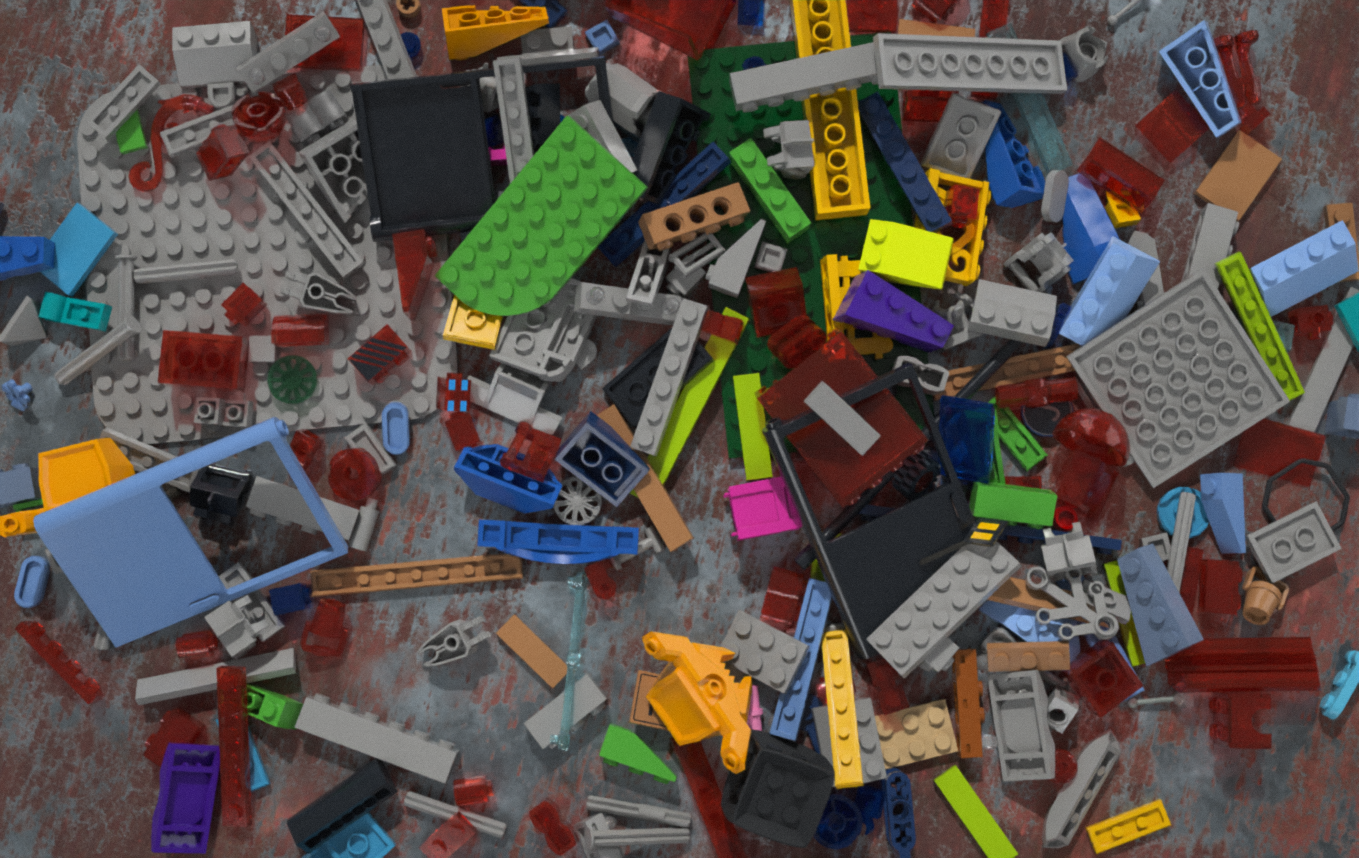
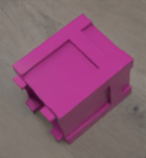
[723,477,802,541]

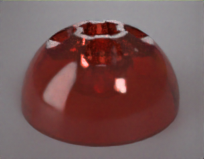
[1052,408,1130,466]

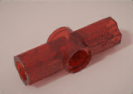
[995,377,1078,409]

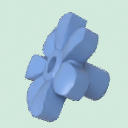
[2,379,33,411]

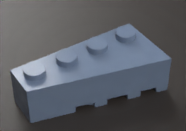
[1117,544,1204,667]

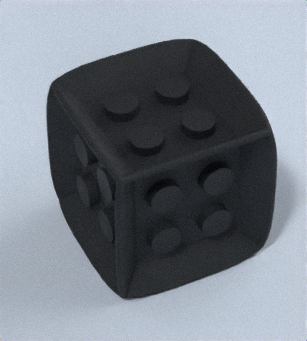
[721,730,835,848]

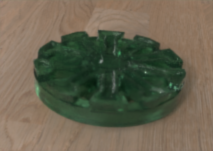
[267,355,318,404]

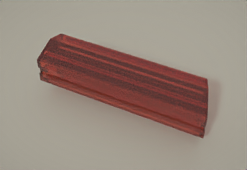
[1165,637,1322,693]

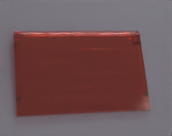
[1233,418,1326,487]

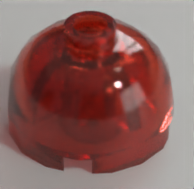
[231,91,286,143]

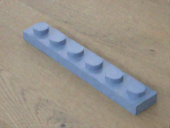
[770,578,833,741]

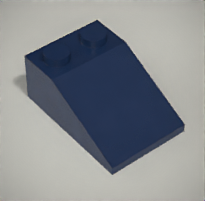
[555,411,650,507]

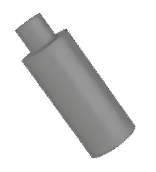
[348,498,379,552]

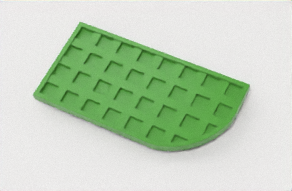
[435,116,648,316]

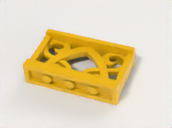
[914,168,991,286]

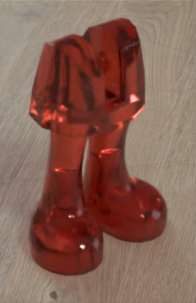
[1213,30,1261,107]

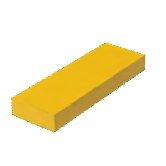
[1085,799,1171,854]

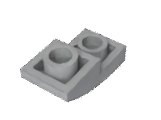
[193,397,254,428]

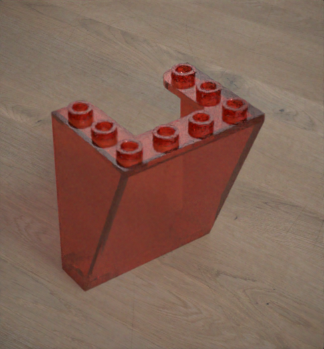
[754,327,928,508]

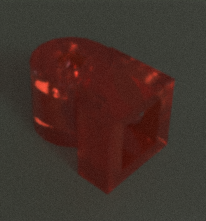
[272,73,308,110]
[701,310,745,345]
[290,429,324,471]
[584,559,617,599]

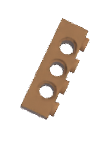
[638,182,750,251]

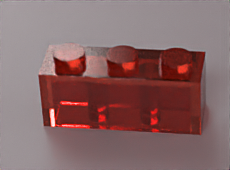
[1076,137,1165,214]

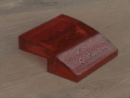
[1135,90,1210,163]

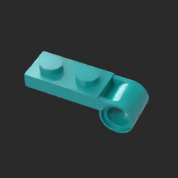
[38,292,112,332]

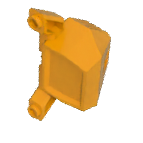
[0,438,135,537]
[642,631,752,774]

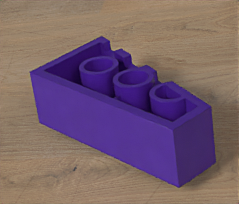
[833,270,954,353]

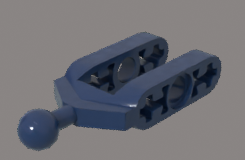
[880,767,916,858]

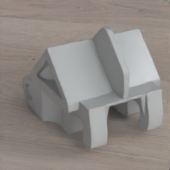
[763,120,814,179]
[1003,232,1074,293]
[1041,522,1098,584]
[204,595,269,660]

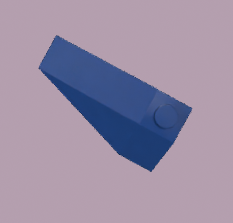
[982,100,1046,208]
[1062,171,1120,285]

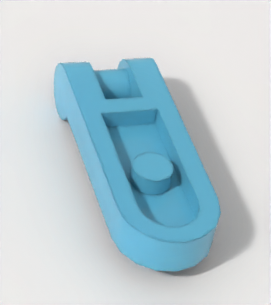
[1320,650,1359,720]

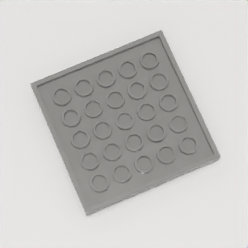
[1066,269,1290,488]

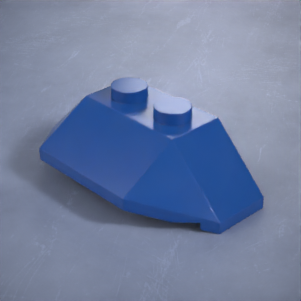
[454,444,562,514]

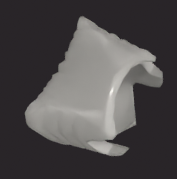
[1059,27,1109,82]

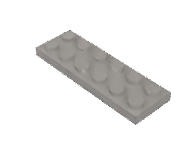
[866,537,1021,678]

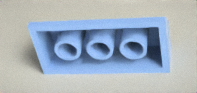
[1249,220,1358,317]
[1059,236,1160,346]

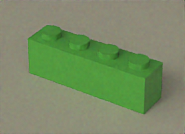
[729,138,811,244]

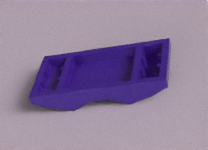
[151,743,223,854]

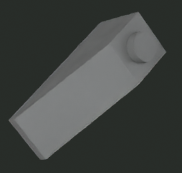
[705,219,766,298]
[626,241,671,307]

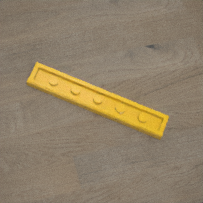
[822,629,864,789]

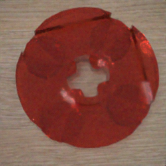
[328,447,382,501]

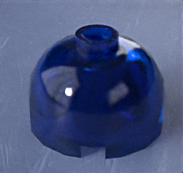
[813,793,863,849]

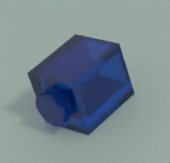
[269,583,313,616]

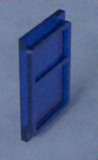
[938,395,995,484]

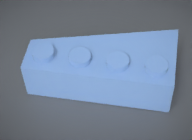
[1159,20,1242,138]

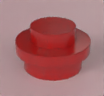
[1052,506,1078,532]

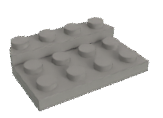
[489,278,597,382]

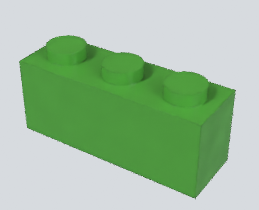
[969,480,1057,529]

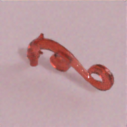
[128,94,214,192]

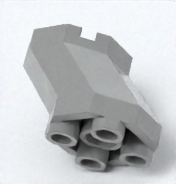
[585,63,664,143]

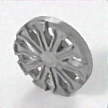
[553,477,602,525]

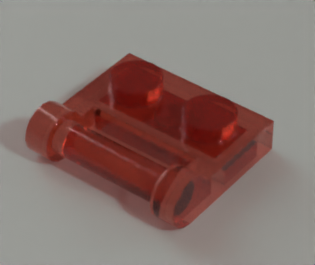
[500,421,562,482]

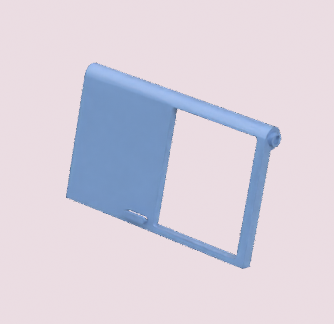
[33,417,348,648]

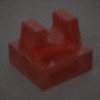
[1238,103,1271,135]

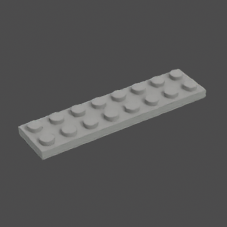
[873,33,1067,94]

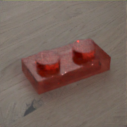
[419,811,477,858]

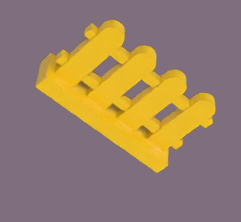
[820,254,893,363]

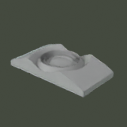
[987,670,1055,782]

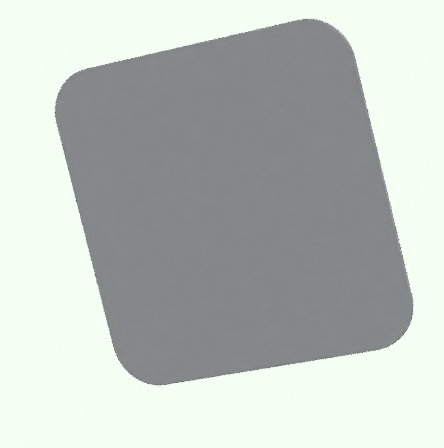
[77,65,458,445]

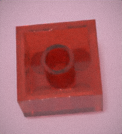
[1061,639,1144,718]

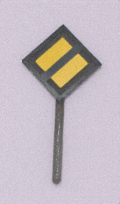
[919,517,1008,565]

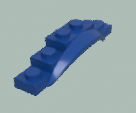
[477,519,639,564]

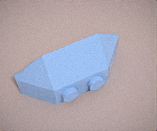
[979,600,1080,673]

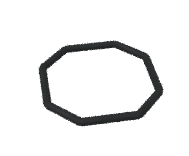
[1262,458,1350,531]

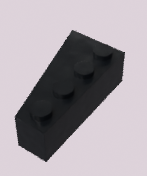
[525,83,560,155]
[632,91,711,205]

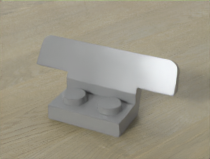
[497,26,599,65]
[463,363,563,436]

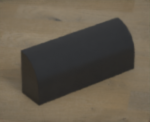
[287,758,398,854]

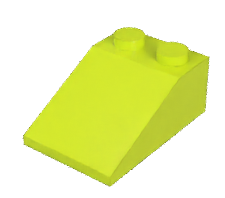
[858,219,954,290]

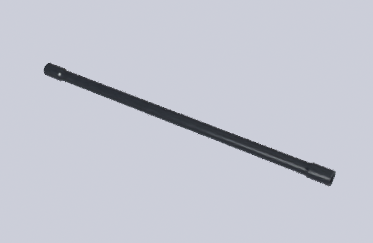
[793,304,1059,571]

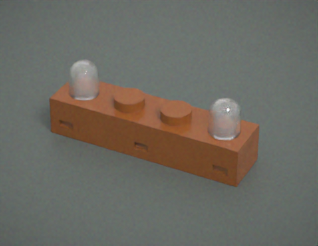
[952,648,998,758]

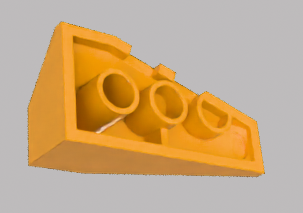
[442,5,549,61]

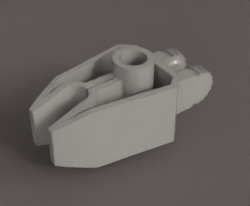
[280,271,357,315]
[418,616,491,667]

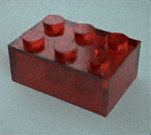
[157,330,249,393]

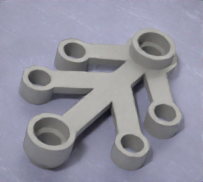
[1025,567,1119,641]

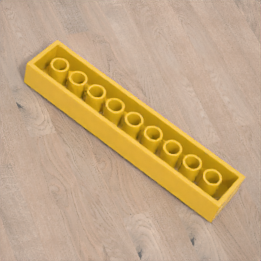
[790,0,870,220]

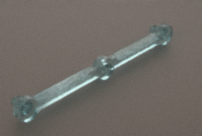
[550,572,587,750]

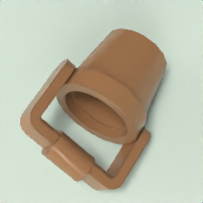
[1242,566,1289,625]

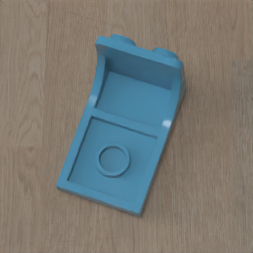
[301,812,397,858]

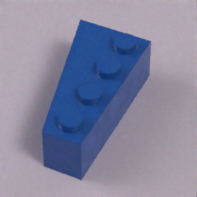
[0,236,55,281]

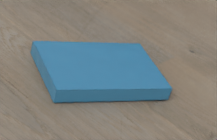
[41,203,118,297]

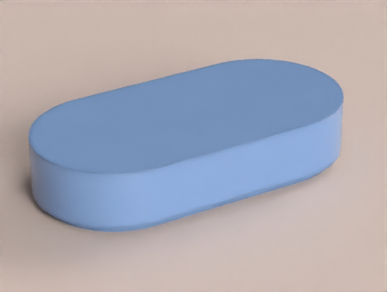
[382,402,410,455]
[14,556,50,608]

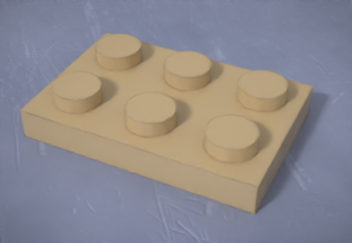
[875,698,958,769]

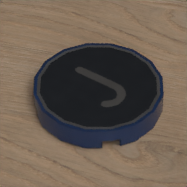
[1020,385,1073,437]

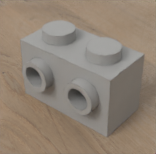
[918,637,959,672]

